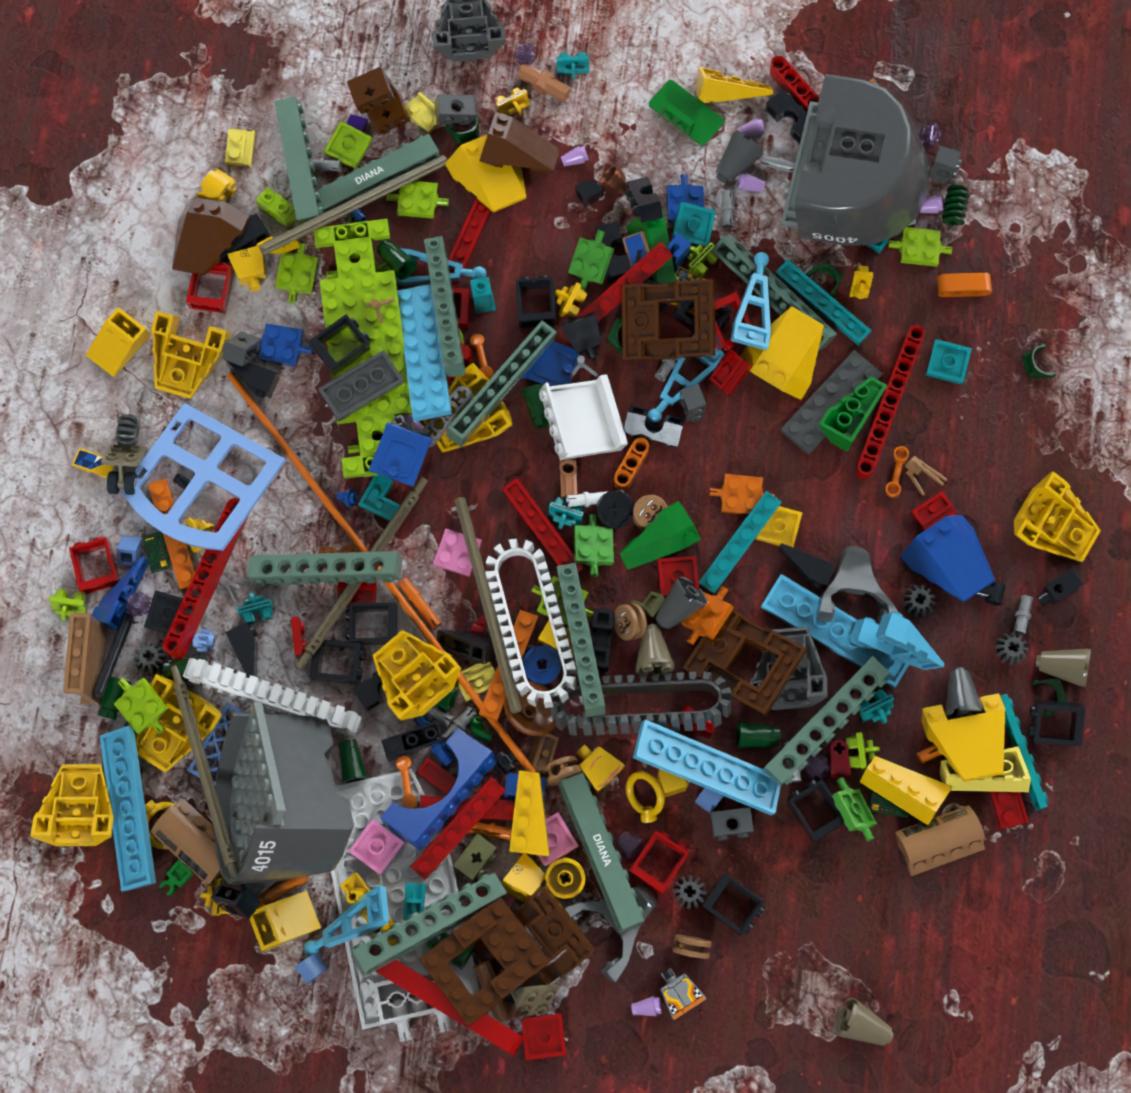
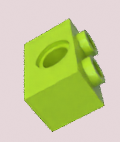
[256,187,296,229]

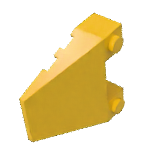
[151,311,233,399]
[921,693,1005,782]

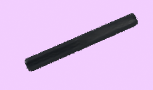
[93,613,134,698]

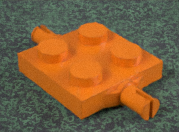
[709,474,775,515]
[681,586,734,645]

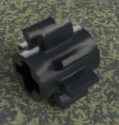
[494,750,517,775]

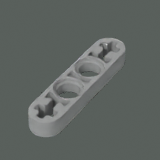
[420,386,473,447]

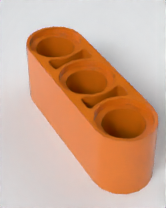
[937,273,992,297]
[614,438,649,491]

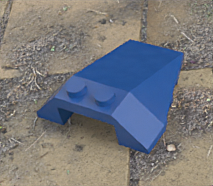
[900,515,995,602]

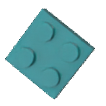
[672,202,716,247]
[926,339,972,385]

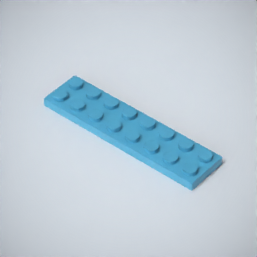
[397,284,452,422]
[761,574,909,689]
[633,720,781,815]
[100,726,156,892]

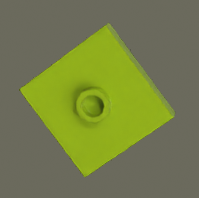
[324,121,373,169]

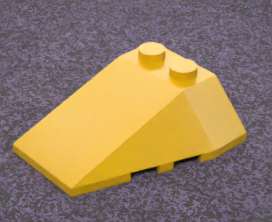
[445,134,526,213]
[741,306,824,400]
[423,363,513,453]
[1014,471,1101,562]
[372,630,461,721]
[136,674,222,773]
[30,764,114,846]

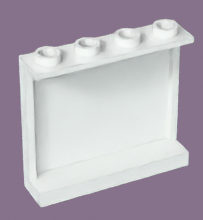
[539,374,628,460]

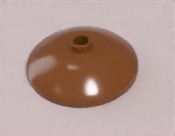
[504,681,556,736]

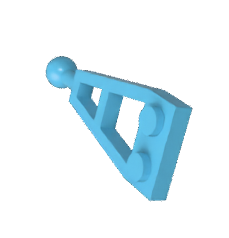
[387,248,487,286]
[731,252,771,350]
[647,335,726,424]
[303,885,389,956]

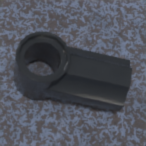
[974,582,1006,606]

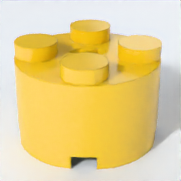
[196,168,237,202]
[545,858,585,900]

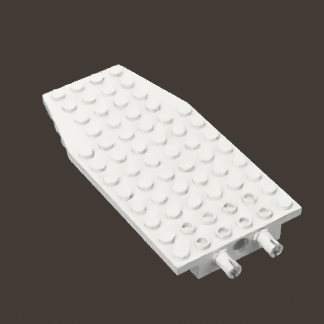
[331,769,479,1042]

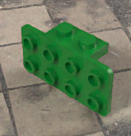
[649,80,725,146]

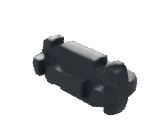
[173,473,190,490]

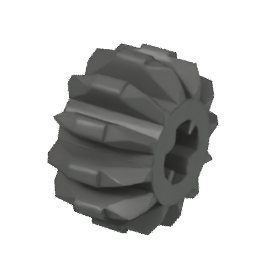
[116,414,140,446]
[902,585,936,617]
[995,632,1029,666]
[133,641,168,674]
[672,875,707,910]

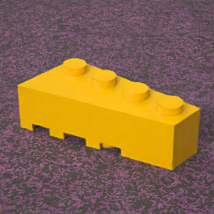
[860,756,952,825]
[509,770,550,856]

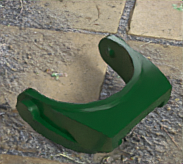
[444,114,480,146]
[806,261,844,297]
[606,319,623,356]
[1021,343,1056,379]
[1031,679,1069,717]

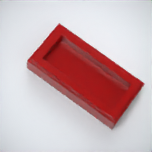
[416,757,457,796]

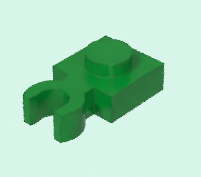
[159,859,195,896]

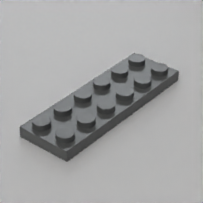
[781,350,883,455]

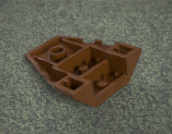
[479,112,560,174]
[172,197,250,275]

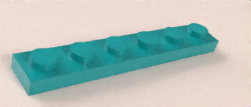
[775,260,872,346]
[699,491,782,594]
[1000,694,1048,811]

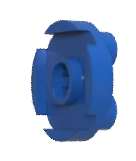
[523,645,562,685]

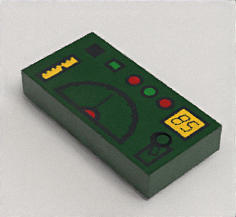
[142,532,171,573]
[869,792,909,819]

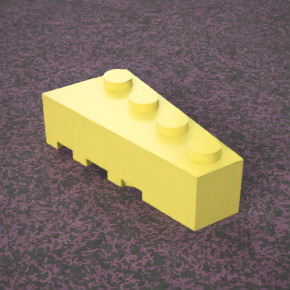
[940,747,1031,792]

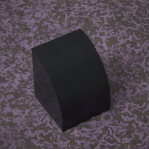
[575,181,604,207]

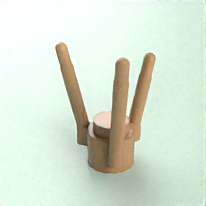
[905,456,947,496]

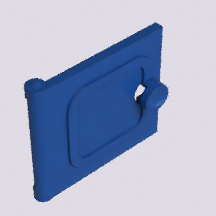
[521,342,582,387]
[369,422,433,487]

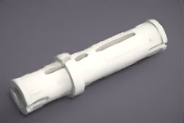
[566,489,624,507]

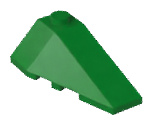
[626,210,676,284]
[818,376,887,452]
[619,501,701,570]

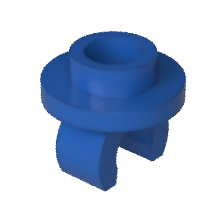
[337,488,358,507]

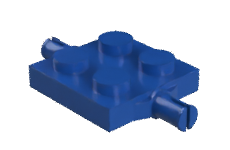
[666,174,704,222]
[259,323,313,367]

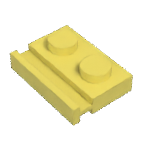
[406,92,440,134]
[225,129,256,167]
[456,662,495,702]

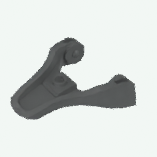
[816,546,898,625]
[565,884,657,982]

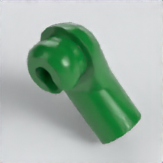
[470,716,493,743]

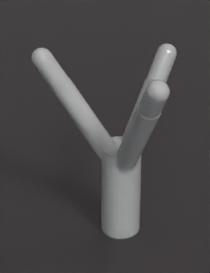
[569,354,598,378]
[219,575,250,609]

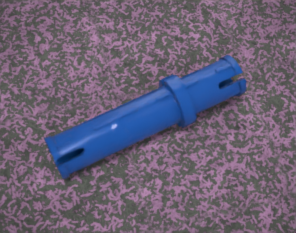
[413,714,455,768]

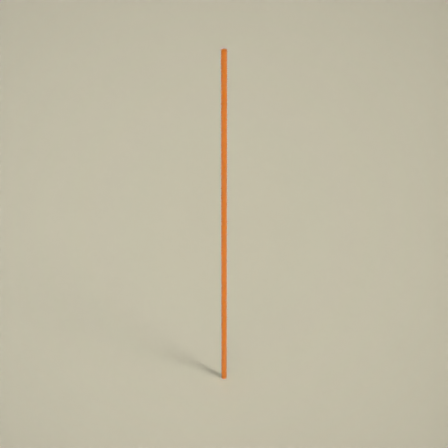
[227,372,536,772]

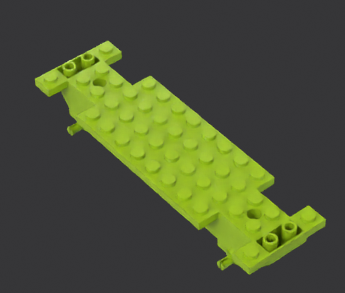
[314,219,412,479]

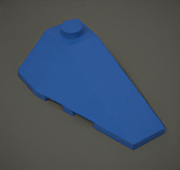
[92,557,149,631]

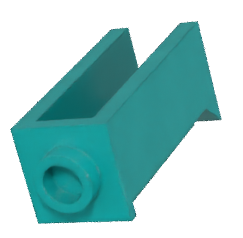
[470,277,496,314]

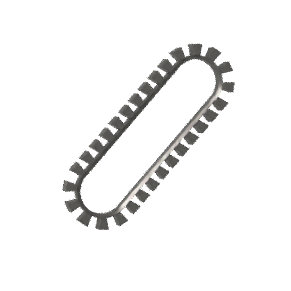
[550,672,732,736]

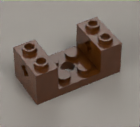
[347,66,411,135]

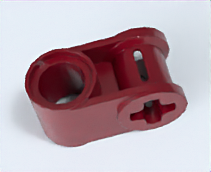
[828,740,851,778]

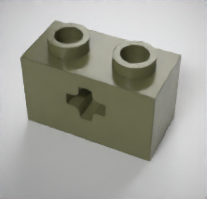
[453,833,498,882]

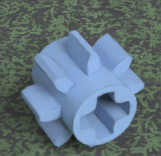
[193,629,216,654]

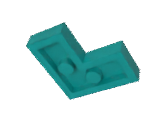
[358,475,400,522]

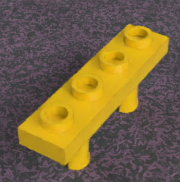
[339,872,398,946]

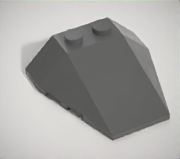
[433,0,506,62]
[750,627,828,710]

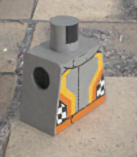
[660,968,706,1020]

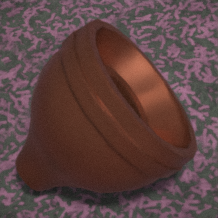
[599,165,627,195]

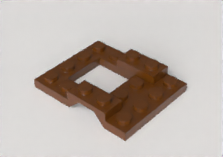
[622,279,715,361]
[683,609,807,716]
[473,885,596,1005]
[419,897,550,1027]

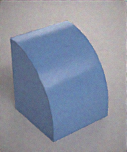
[117,536,142,566]
[695,788,724,814]
[295,954,329,984]

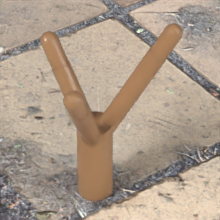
[365,298,395,324]

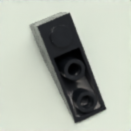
[381,721,443,762]

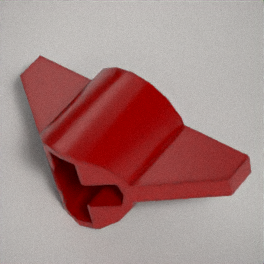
[471,615,486,635]

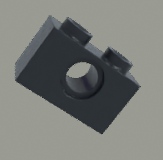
[210,881,260,919]

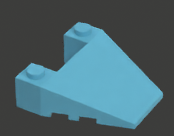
[849,611,945,670]

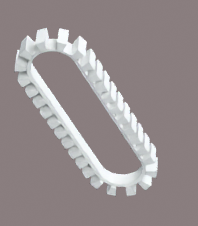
[485,539,577,708]
[183,658,362,736]

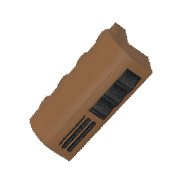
[150,799,221,886]
[895,805,985,876]

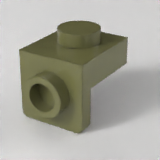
[632,591,665,617]

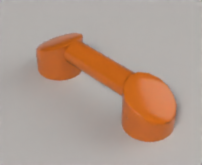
[470,334,494,380]
[885,446,909,498]
[396,755,418,809]

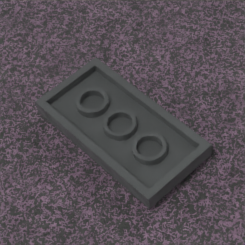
[318,350,404,422]

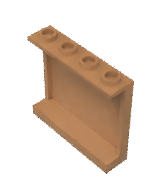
[63,613,107,705]

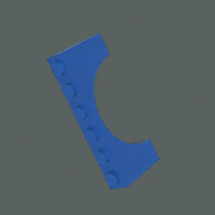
[380,728,497,851]

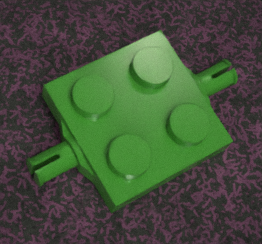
[568,230,614,292]
[574,514,614,577]
[832,777,877,842]

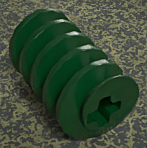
[942,185,970,226]

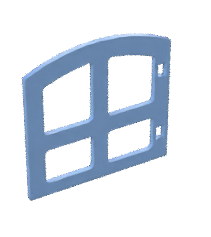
[121,403,286,551]

